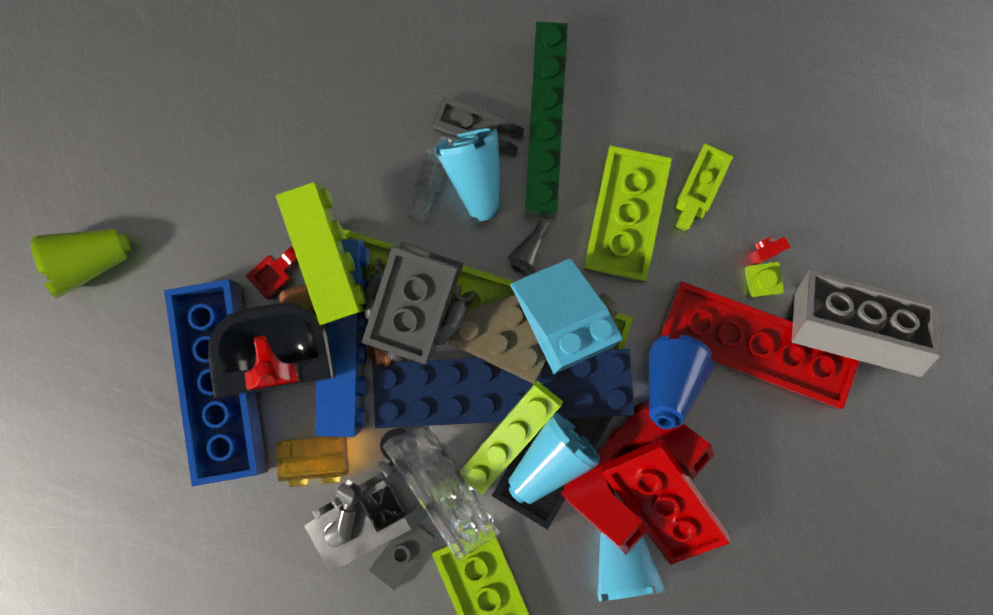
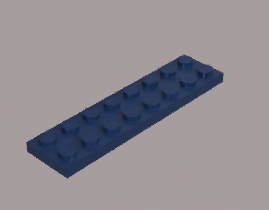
[372,349,634,428]

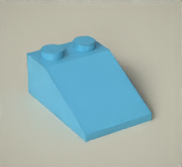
[511,258,623,374]

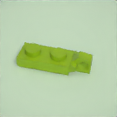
[675,143,734,232]

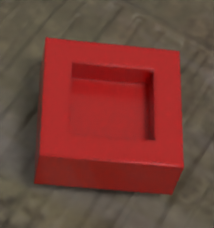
[748,236,791,265]

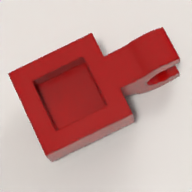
[246,246,299,300]

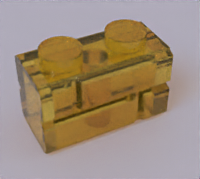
[276,436,349,487]

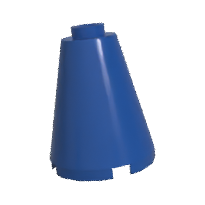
[648,335,714,429]

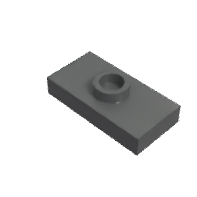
[369,524,435,590]

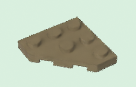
[448,295,548,384]

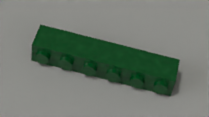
[524,21,568,219]

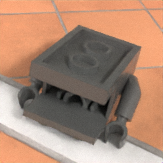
[362,242,475,365]
[304,458,437,574]

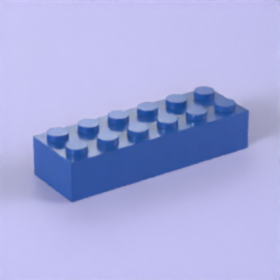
[164,279,268,486]

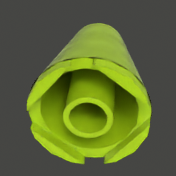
[30,229,132,298]

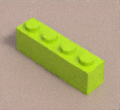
[275,182,366,325]

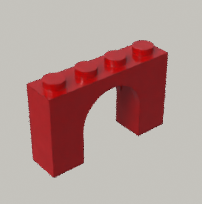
[561,397,714,555]

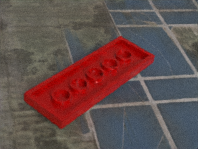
[659,281,860,409]

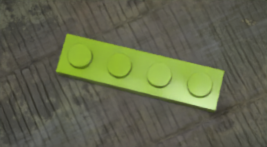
[457,381,563,495]

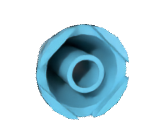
[434,128,501,221]
[508,413,600,504]
[597,532,665,602]

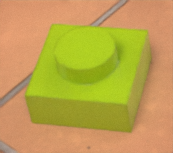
[745,262,784,298]

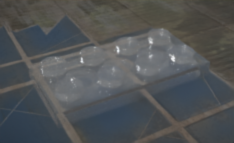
[383,426,500,560]

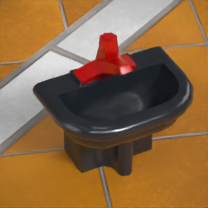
[208,302,336,398]

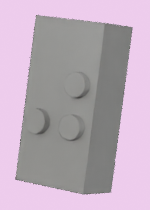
[791,269,941,377]

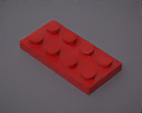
[601,439,730,565]

